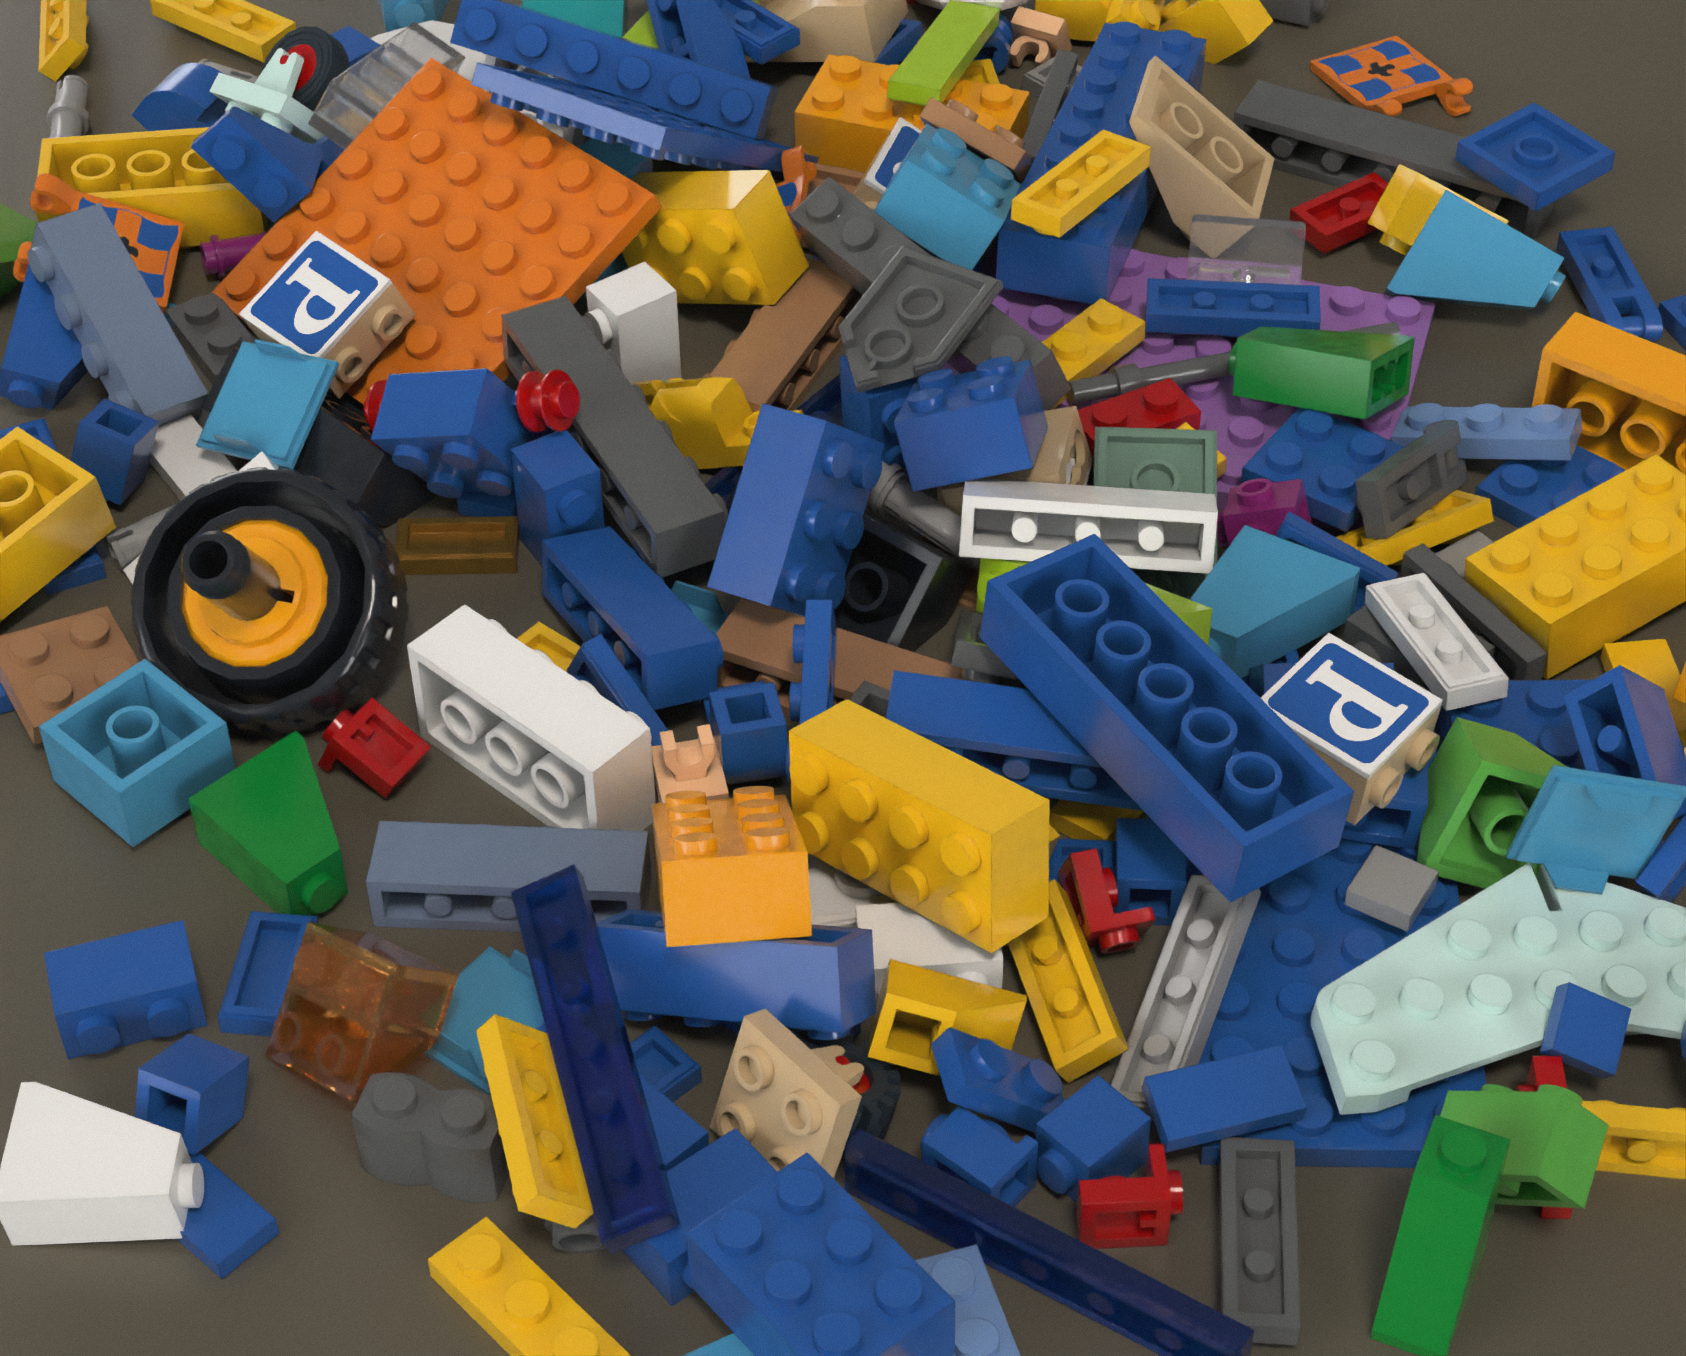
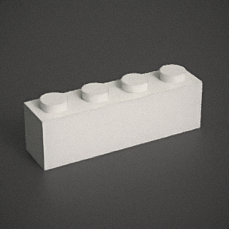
[959,478,1218,574]

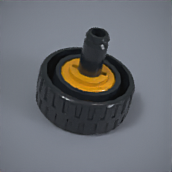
[130,467,409,738]

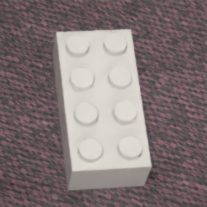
[407,604,656,831]

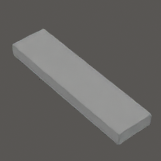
[1111,875,1261,1121]

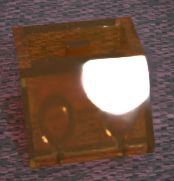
[265,922,459,1103]

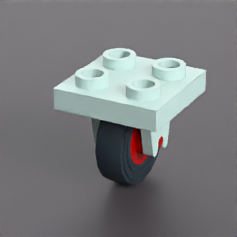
[209,26,353,145]

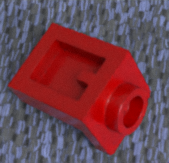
[317,698,431,799]
[1058,848,1156,954]
[1076,1143,1183,1250]

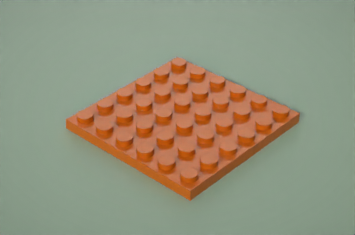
[211,58,662,410]

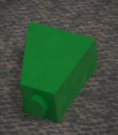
[1229,326,1415,419]
[188,731,348,916]
[1370,1115,1511,1356]

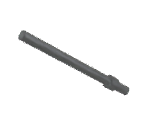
[1067,322,1401,404]

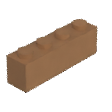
[702,257,863,413]
[716,598,972,717]

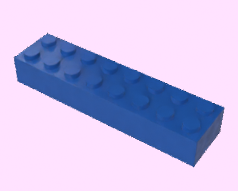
[996,22,1207,304]

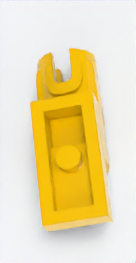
[631,377,803,469]

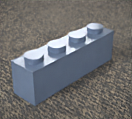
[28,203,209,427]
[366,821,652,935]

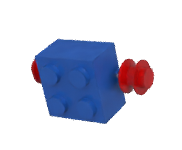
[364,368,580,498]

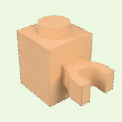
[652,724,729,803]

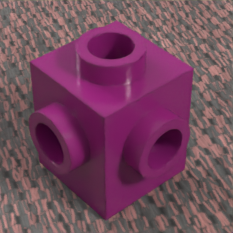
[1217,478,1312,548]

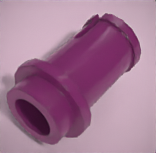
[200,231,267,279]

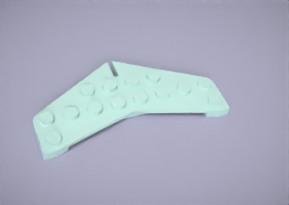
[1311,862,1686,1115]

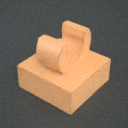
[1010,6,1072,67]

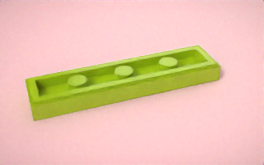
[887,0,1000,106]

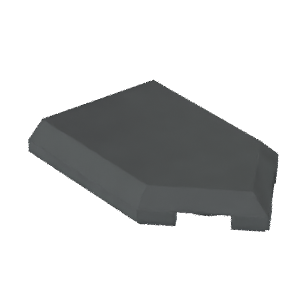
[838,246,1003,393]

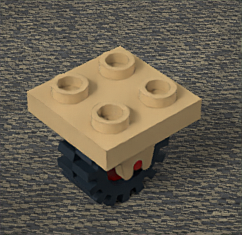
[710,1008,902,1178]

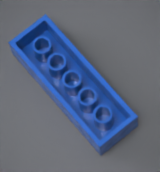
[980,534,1354,903]

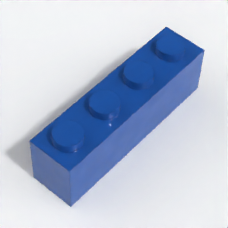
[542,526,724,710]
[590,909,877,1040]

